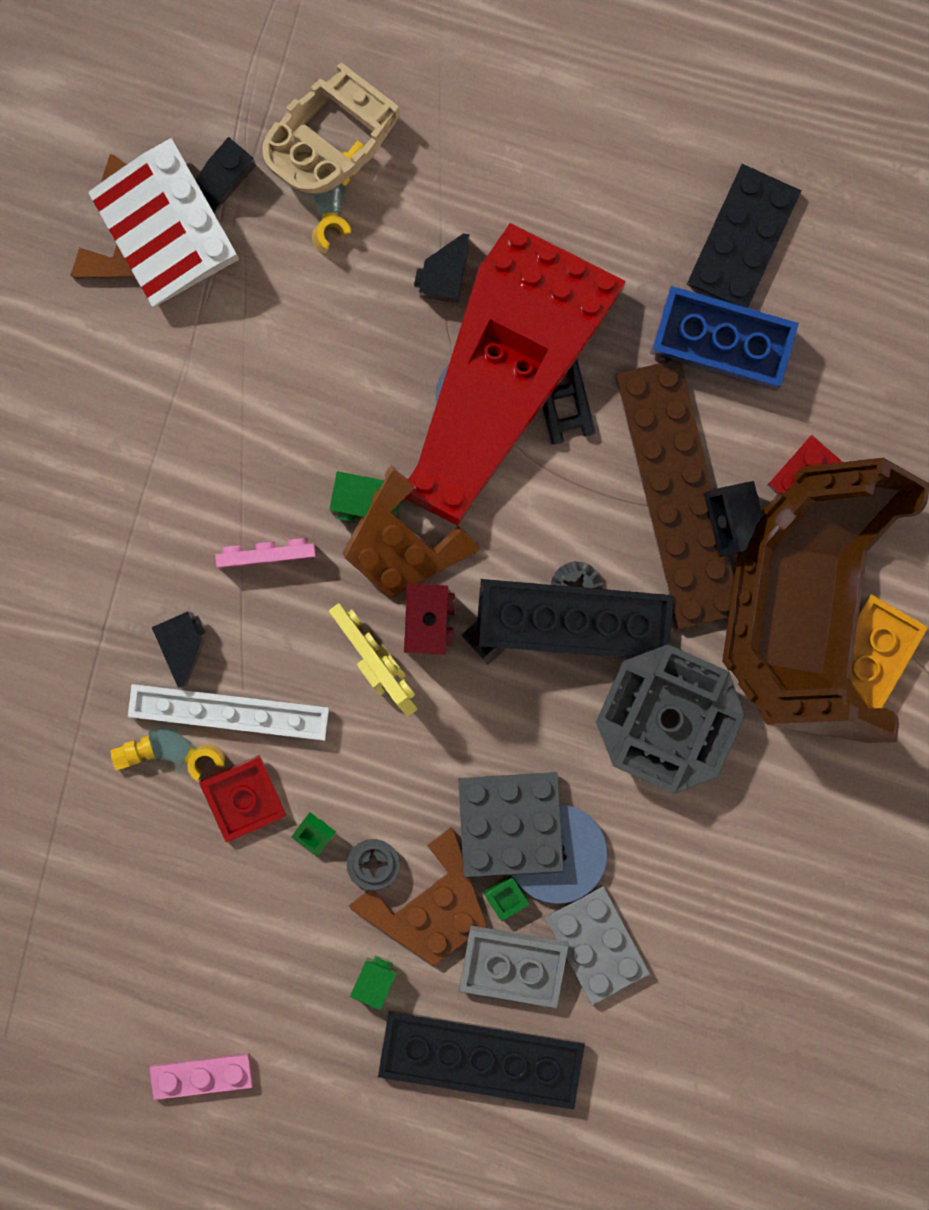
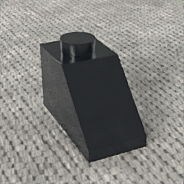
[195,137,256,213]
[414,233,470,304]
[704,481,762,557]
[152,611,206,688]

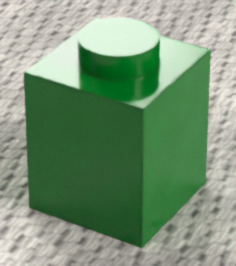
[350,955,397,1010]

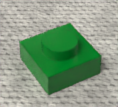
[291,812,336,857]
[484,875,530,922]

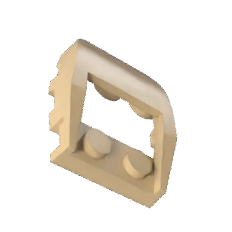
[262,62,400,193]

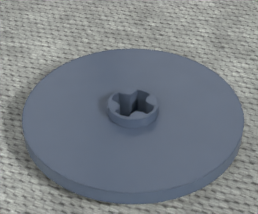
[513,804,607,904]

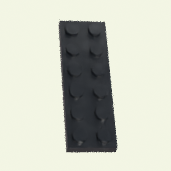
[475,579,674,658]
[378,1010,585,1110]

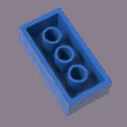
[650,286,799,391]

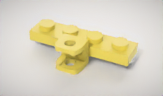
[329,603,418,717]

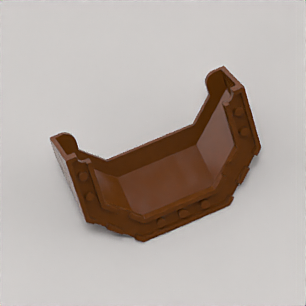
[722,457,929,743]

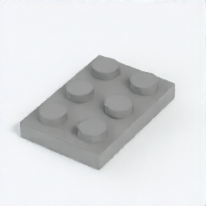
[545,885,650,1005]
[459,925,568,1008]

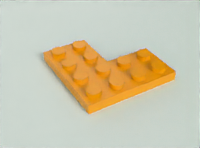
[850,594,928,708]

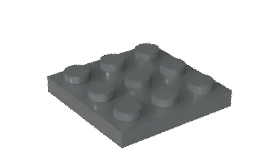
[458,772,564,878]

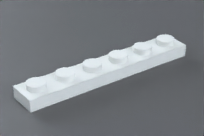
[128,684,329,740]

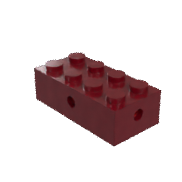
[404,584,455,655]

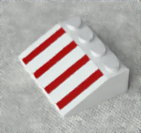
[88,138,239,308]

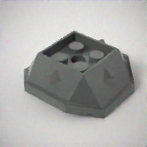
[596,644,745,794]

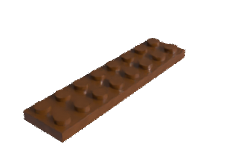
[615,360,734,630]

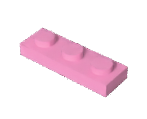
[215,538,317,569]
[149,1053,253,1100]

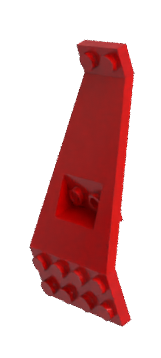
[405,223,626,526]

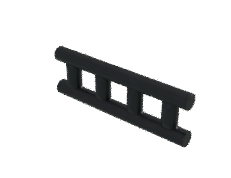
[542,359,596,445]

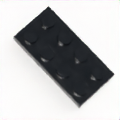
[687,163,802,308]

